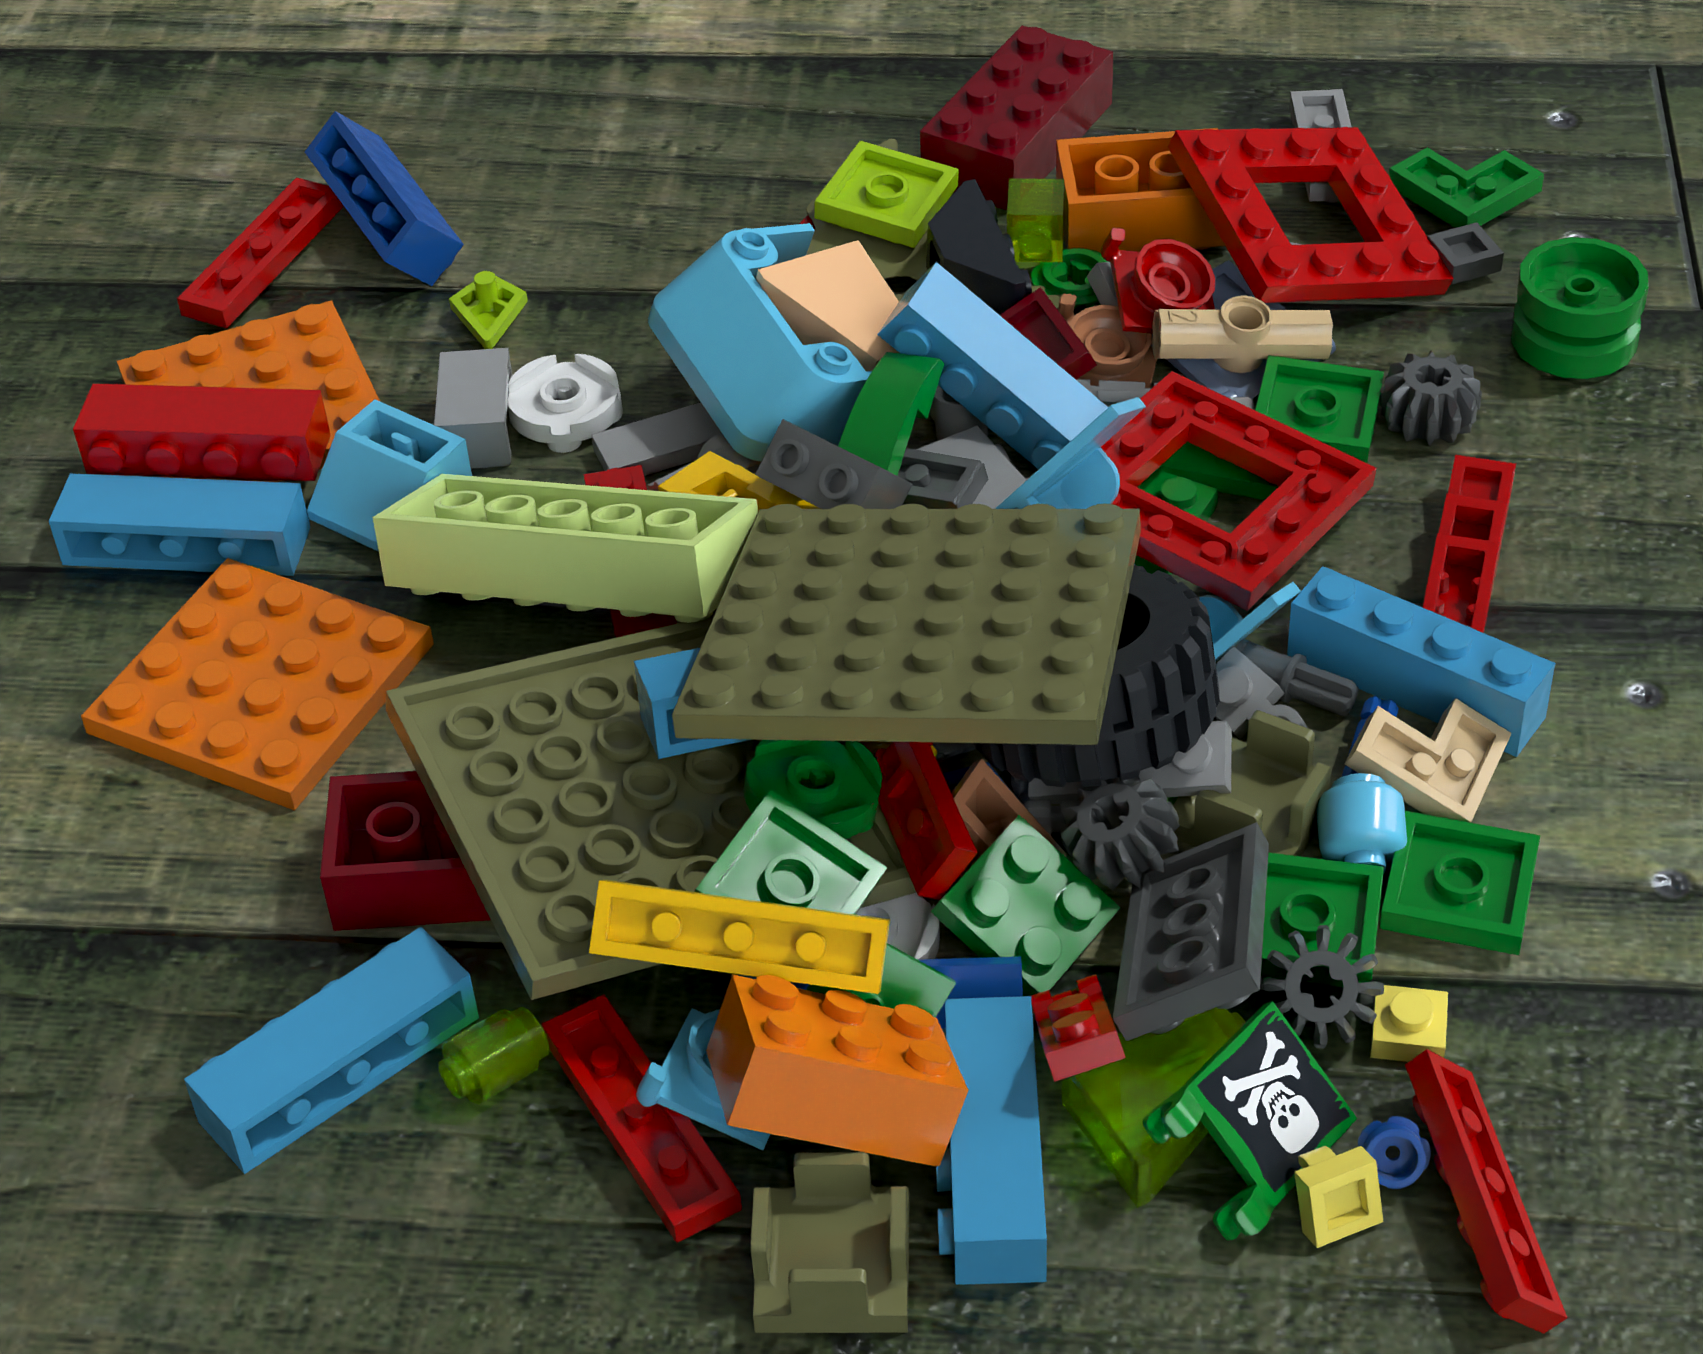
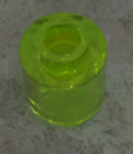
[438,1007,549,1105]

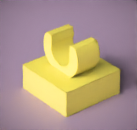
[1295,1146,1383,1248]

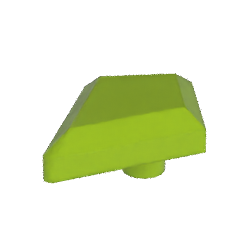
[449,271,528,349]

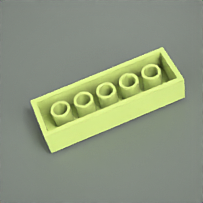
[372,474,758,623]

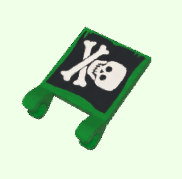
[1142,1001,1358,1241]

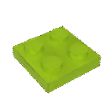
[814,141,959,248]

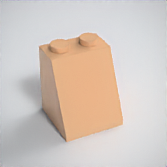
[756,240,900,371]

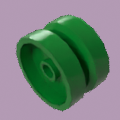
[1511,237,1648,379]

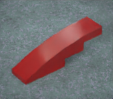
[1423,454,1516,633]

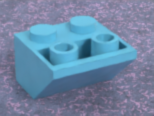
[307,399,472,552]

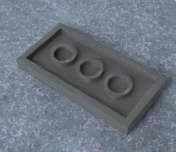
[1113,822,1269,1041]

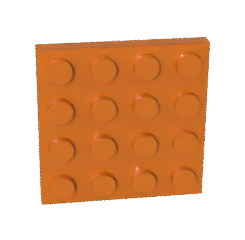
[117,300,380,482]
[81,558,434,811]

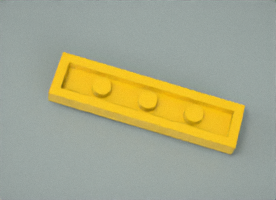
[589,880,890,994]

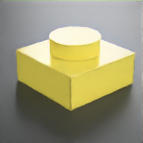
[1370,985,1448,1062]

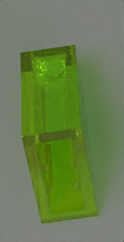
[1062,1007,1246,1208]

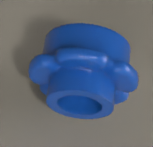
[1357,1116,1431,1189]

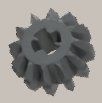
[1379,351,1482,446]
[1061,777,1180,891]
[1260,925,1384,1048]

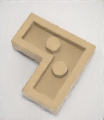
[1345,698,1512,823]

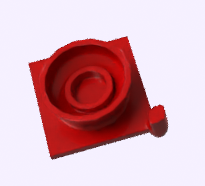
[1101,228,1215,334]

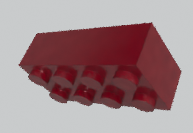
[920,25,1113,213]
[320,771,491,931]

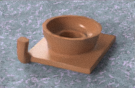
[1058,294,1158,388]

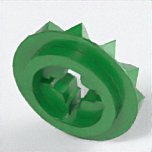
[1031,248,1108,310]

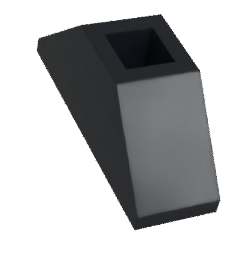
[926,179,1032,315]

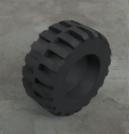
[973,565,1220,787]

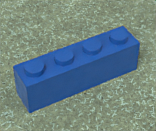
[305,111,464,286]

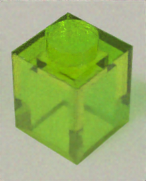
[1007,179,1064,262]

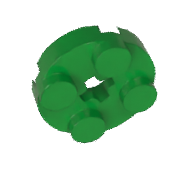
[743,740,882,839]

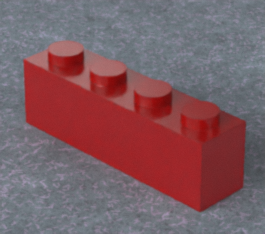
[73,384,331,481]

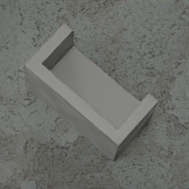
[434,348,513,469]

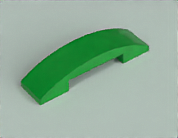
[838,352,944,476]

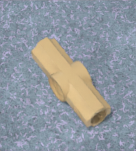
[1152,296,1333,373]

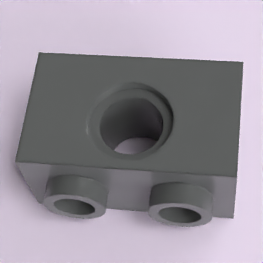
[755,419,913,509]

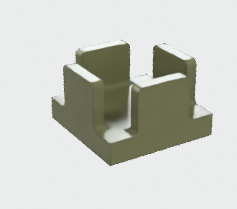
[1173,710,1339,856]
[751,1152,909,1333]

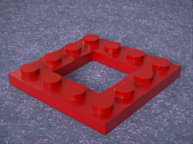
[1168,127,1454,303]
[1101,371,1377,611]

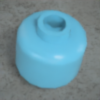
[1316,773,1407,874]

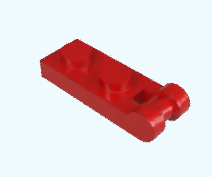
[873,742,977,900]
[1031,974,1126,1082]

